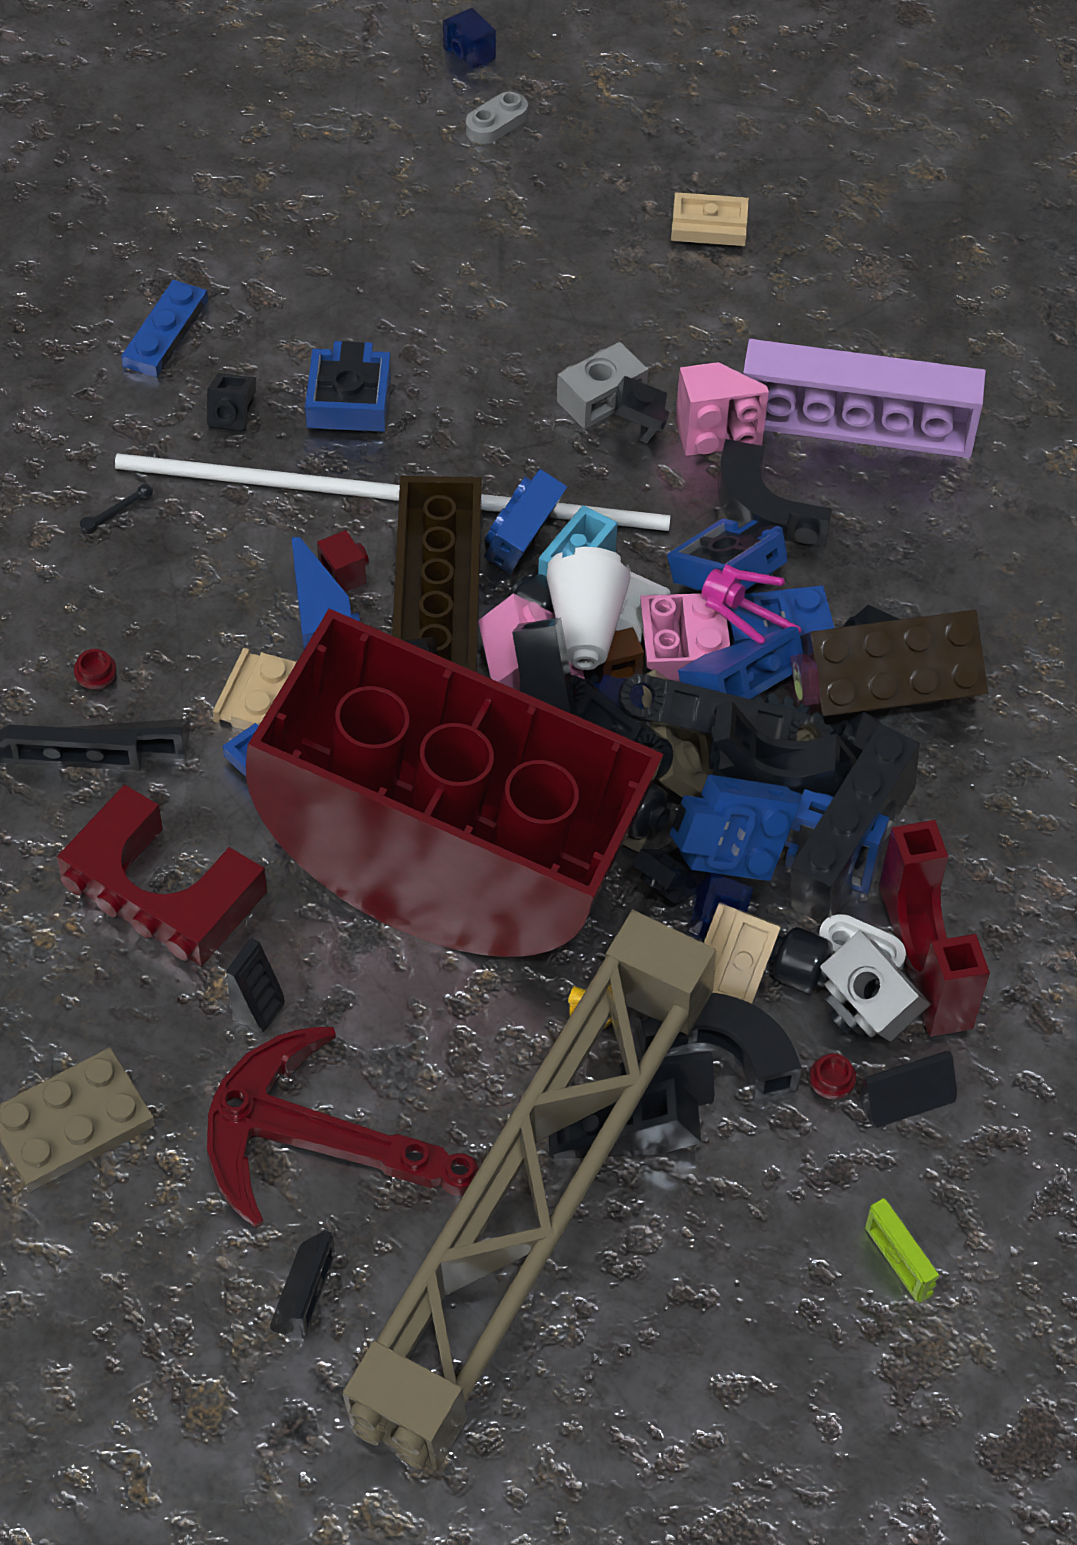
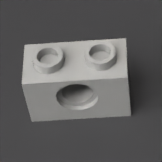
[557,342,648,429]
[820,930,931,1042]

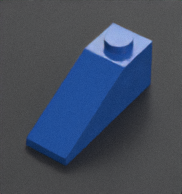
[292,537,360,650]
[678,626,805,714]

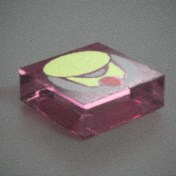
[791,654,821,706]

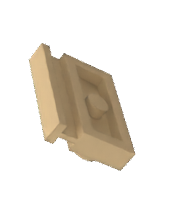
[671,192,749,246]
[212,648,297,730]
[704,902,782,1004]

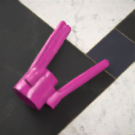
[701,564,801,644]

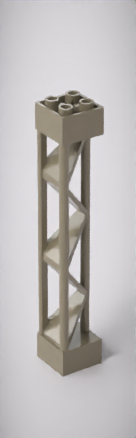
[342,909,716,1471]

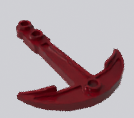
[207,1027,479,1228]

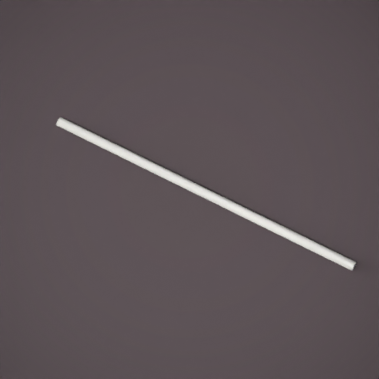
[115,453,671,531]

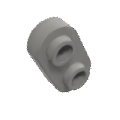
[466,91,528,144]

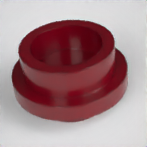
[74,649,117,689]
[809,1054,856,1099]

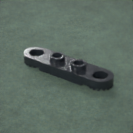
[571,675,673,780]

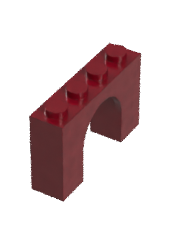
[57,784,267,967]
[879,820,990,1037]

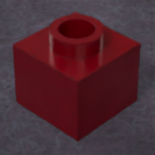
[317,530,369,592]

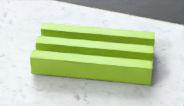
[865,1198,940,1303]

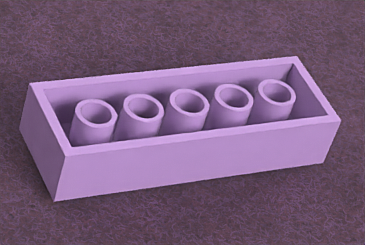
[743,339,986,458]

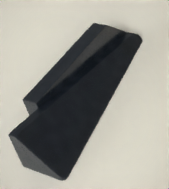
[0,719,191,771]

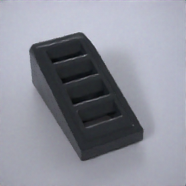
[226,938,285,1033]

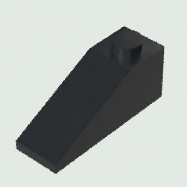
[549,1078,701,1159]

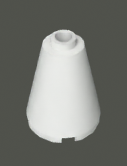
[546,547,631,670]

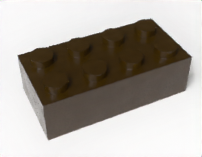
[800,610,988,718]

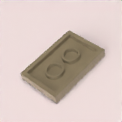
[642,669,713,798]
[0,1047,155,1193]

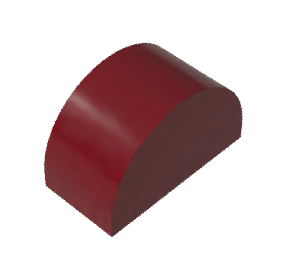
[246,608,663,957]

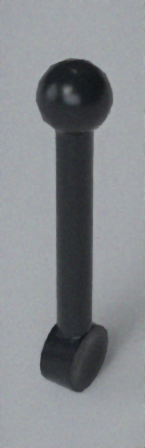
[80,483,153,534]

